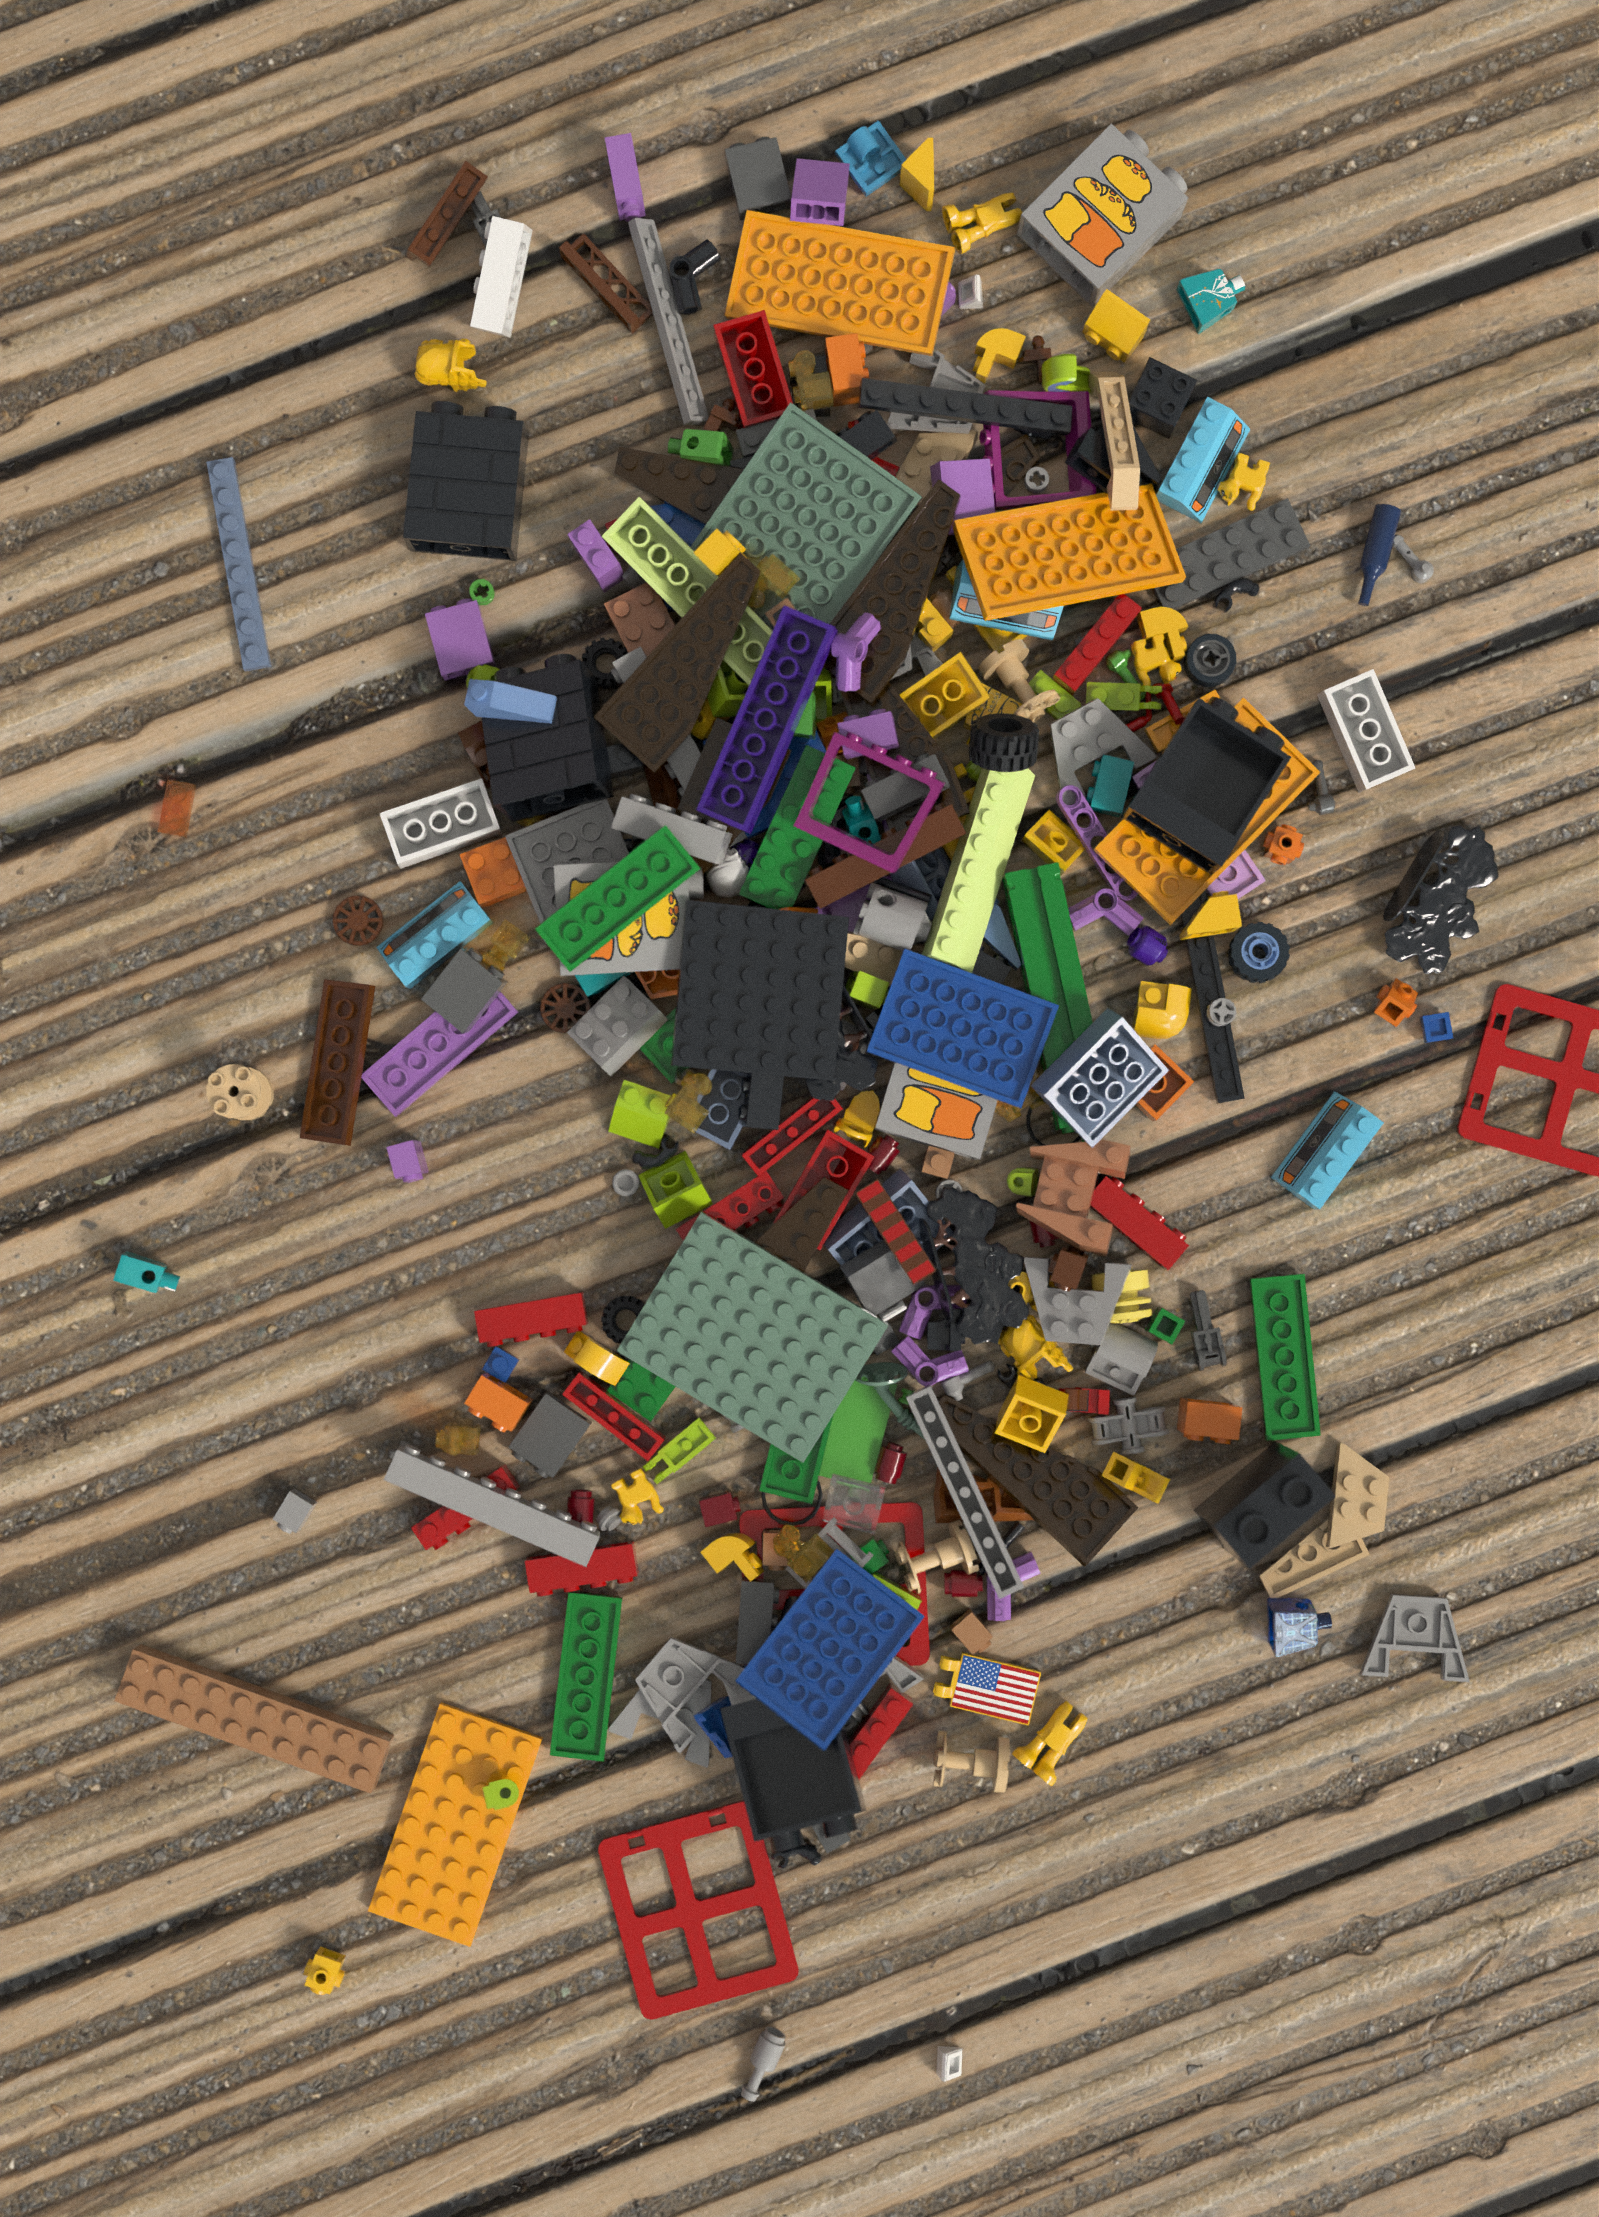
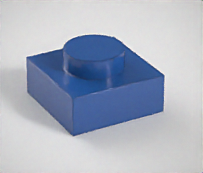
[1420,1012,1453,1043]
[482,1346,520,1383]

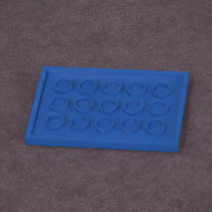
[867,949,1059,1109]
[736,1549,925,1751]

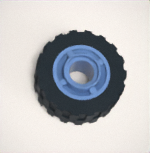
[1228,922,1290,983]

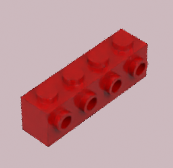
[676,1171,784,1241]
[411,1464,520,1550]

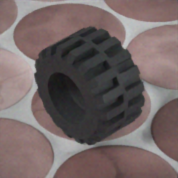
[969,713,1039,772]

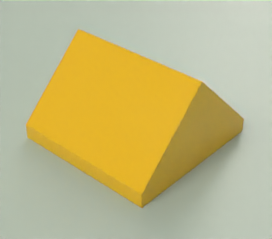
[899,138,934,211]
[1021,810,1085,876]

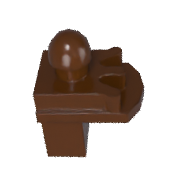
[1017,335,1052,384]
[703,398,742,432]

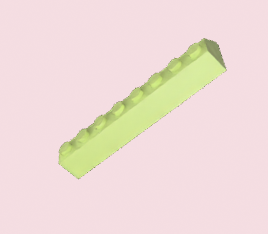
[602,497,773,685]
[922,768,1035,973]

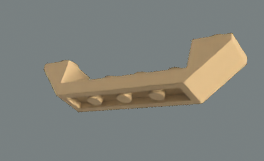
[1088,371,1140,511]

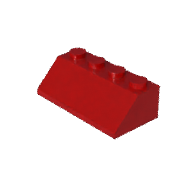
[713,310,793,428]
[773,1129,874,1250]

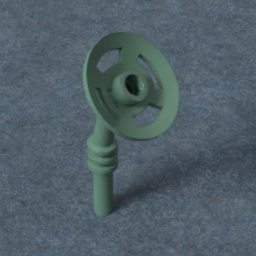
[855,1362,926,1441]

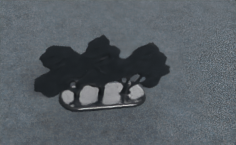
[1383,825,1499,974]

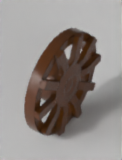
[333,895,384,946]
[540,983,591,1034]

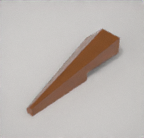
[933,1466,1034,1524]

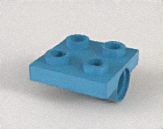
[835,120,906,197]

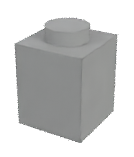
[273,1488,318,1534]

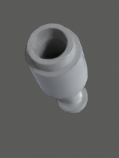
[741,2027,786,2101]

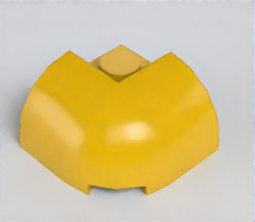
[1132,981,1192,1039]

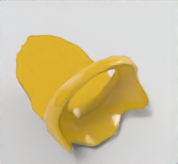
[833,1090,880,1148]

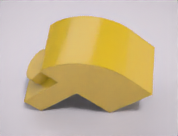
[972,328,1026,384]
[1137,607,1188,662]
[564,1331,630,1386]
[1102,1451,1170,1504]
[700,1533,764,1582]

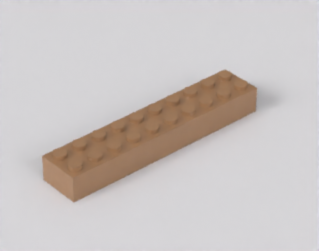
[114,1644,394,1793]

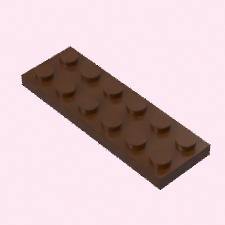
[300,979,376,1146]

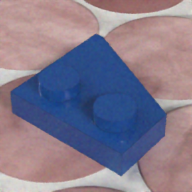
[693,1696,733,1758]

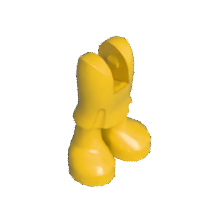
[942,193,1022,254]
[1012,1701,1088,1786]

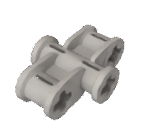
[1088,1397,1169,1455]

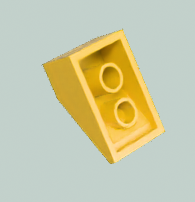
[900,652,991,739]

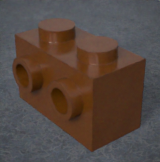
[1048,1243,1090,1291]

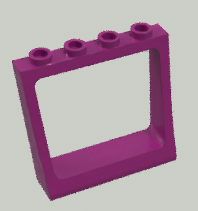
[979,390,1096,511]
[794,732,946,873]

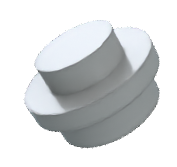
[596,1506,621,1531]

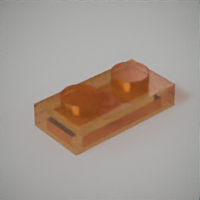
[158,779,196,838]

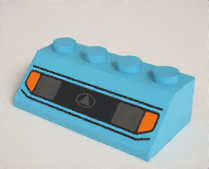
[1156,397,1250,523]
[949,559,1064,640]
[376,881,494,989]
[1271,1092,1384,1210]

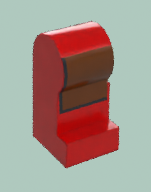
[1058,1387,1110,1415]

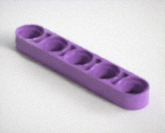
[1056,785,1137,901]

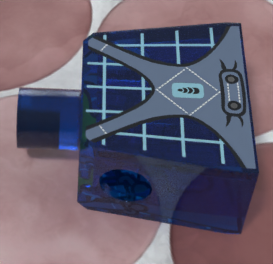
[1267,1598,1332,1657]

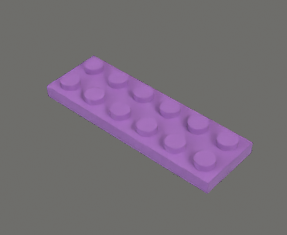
[361,992,518,1117]

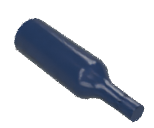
[1358,504,1401,606]

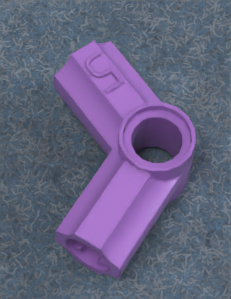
[831,612,881,692]
[1068,888,1143,936]
[899,1284,966,1339]
[891,1335,969,1386]
[985,1551,1041,1621]

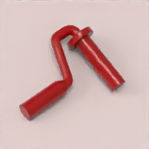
[1126,683,1184,732]

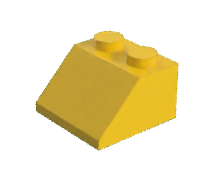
[1082,289,1150,363]
[1179,891,1242,940]

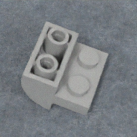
[1085,1323,1158,1396]

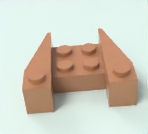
[1016,1140,1131,1257]

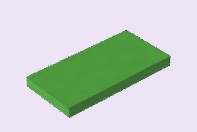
[819,1376,897,1489]

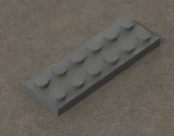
[1152,498,1310,610]

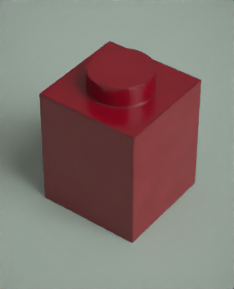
[699,1490,741,1528]

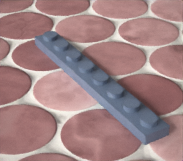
[206,457,272,671]

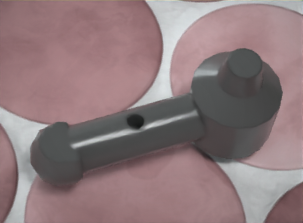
[1308,760,1336,815]

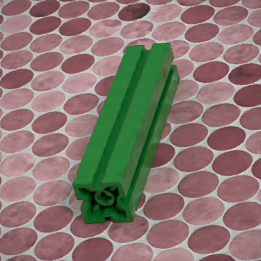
[1001,862,1093,1142]

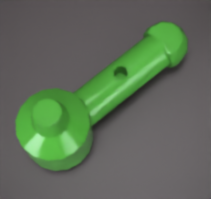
[1105,649,1146,700]

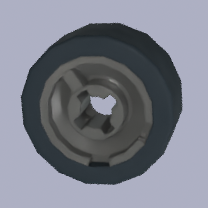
[1184,634,1237,687]

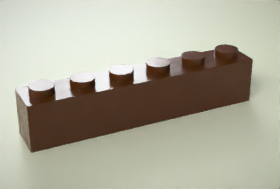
[805,802,966,909]

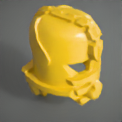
[415,339,487,392]
[998,1314,1073,1380]

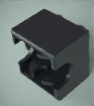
[1128,357,1198,439]

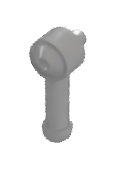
[1392,535,1434,583]
[941,1360,995,1401]

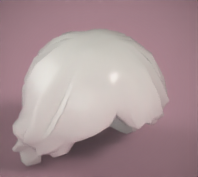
[705,848,749,898]

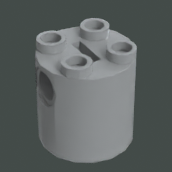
[853,883,932,952]

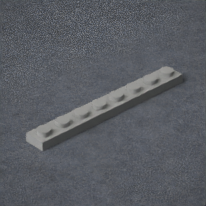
[628,218,709,426]

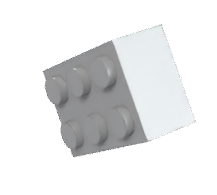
[567,976,668,1077]

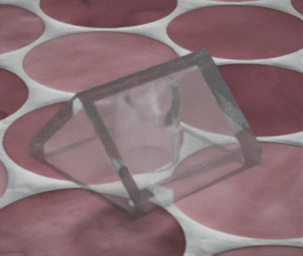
[822,1474,886,1535]

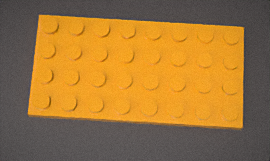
[724,210,955,356]
[952,484,1186,621]
[1093,697,1320,925]
[368,1702,543,1947]

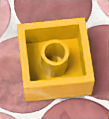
[995,1375,1069,1453]

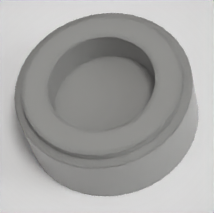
[612,1169,640,1196]

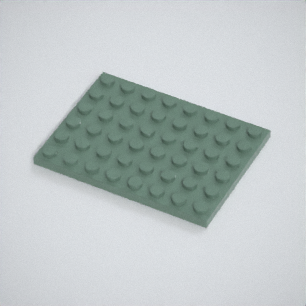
[691,402,923,630]
[617,1211,889,1463]

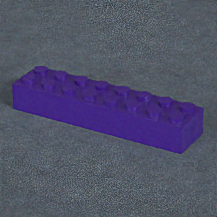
[696,605,838,834]

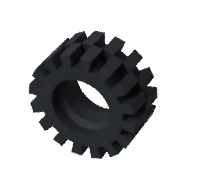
[582,637,628,689]
[601,1295,645,1344]

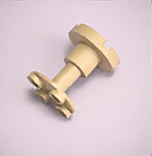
[978,639,1060,722]
[207,1064,274,1121]
[894,1520,979,1594]
[933,1730,1010,1793]

